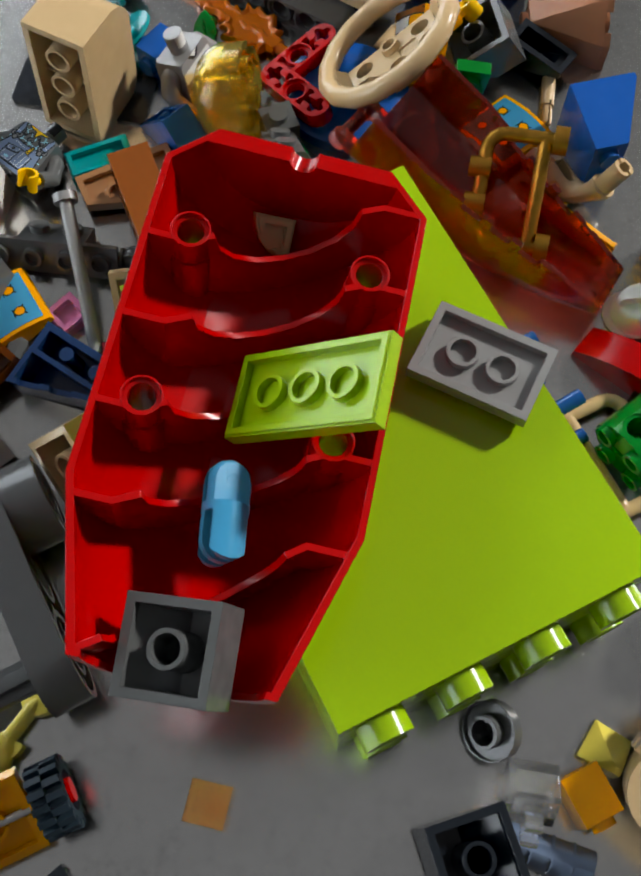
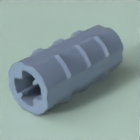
[512,821,597,876]

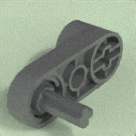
[0,455,97,718]

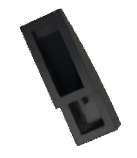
[512,18,578,78]

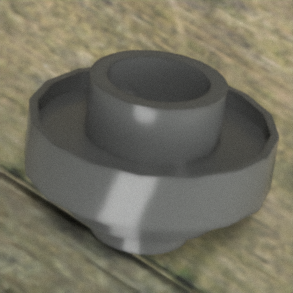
[462,698,523,763]

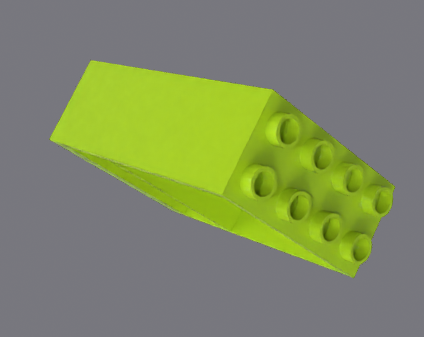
[119,166,641,761]

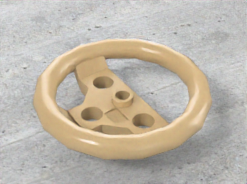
[318,0,460,109]

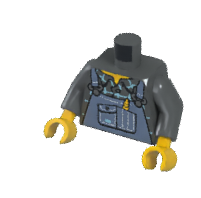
[0,121,67,202]

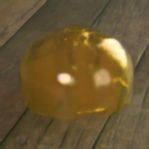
[191,40,264,138]

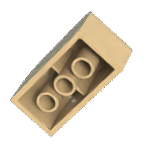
[20,0,137,143]

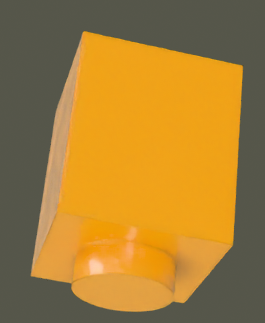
[552,761,624,834]

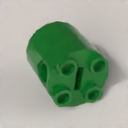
[594,394,641,492]

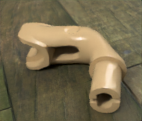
[522,147,633,204]

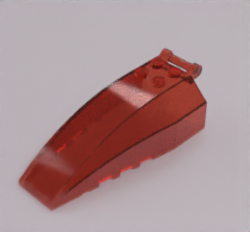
[328,54,624,314]

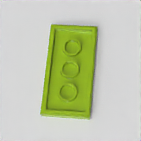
[224,330,403,444]

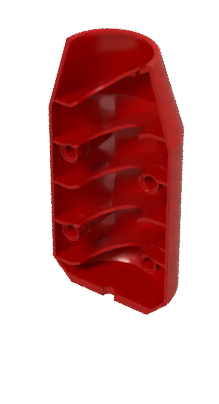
[65,129,427,704]

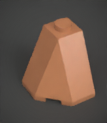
[519,0,615,70]

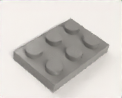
[405,301,559,427]

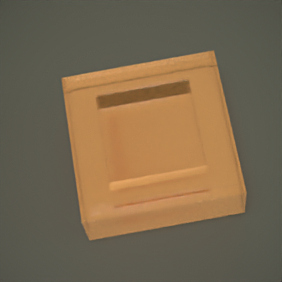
[181,778,234,831]

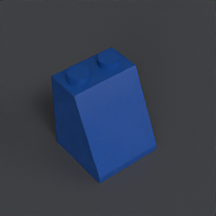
[557,72,637,183]

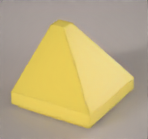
[575,719,631,779]

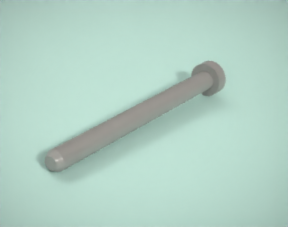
[52,190,103,355]

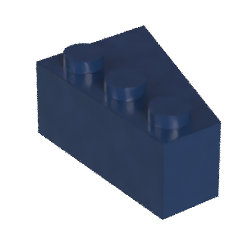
[5,321,102,408]

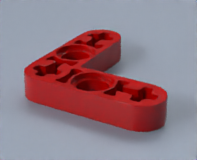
[260,23,336,128]

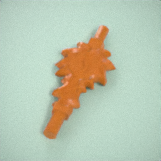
[195,0,300,63]

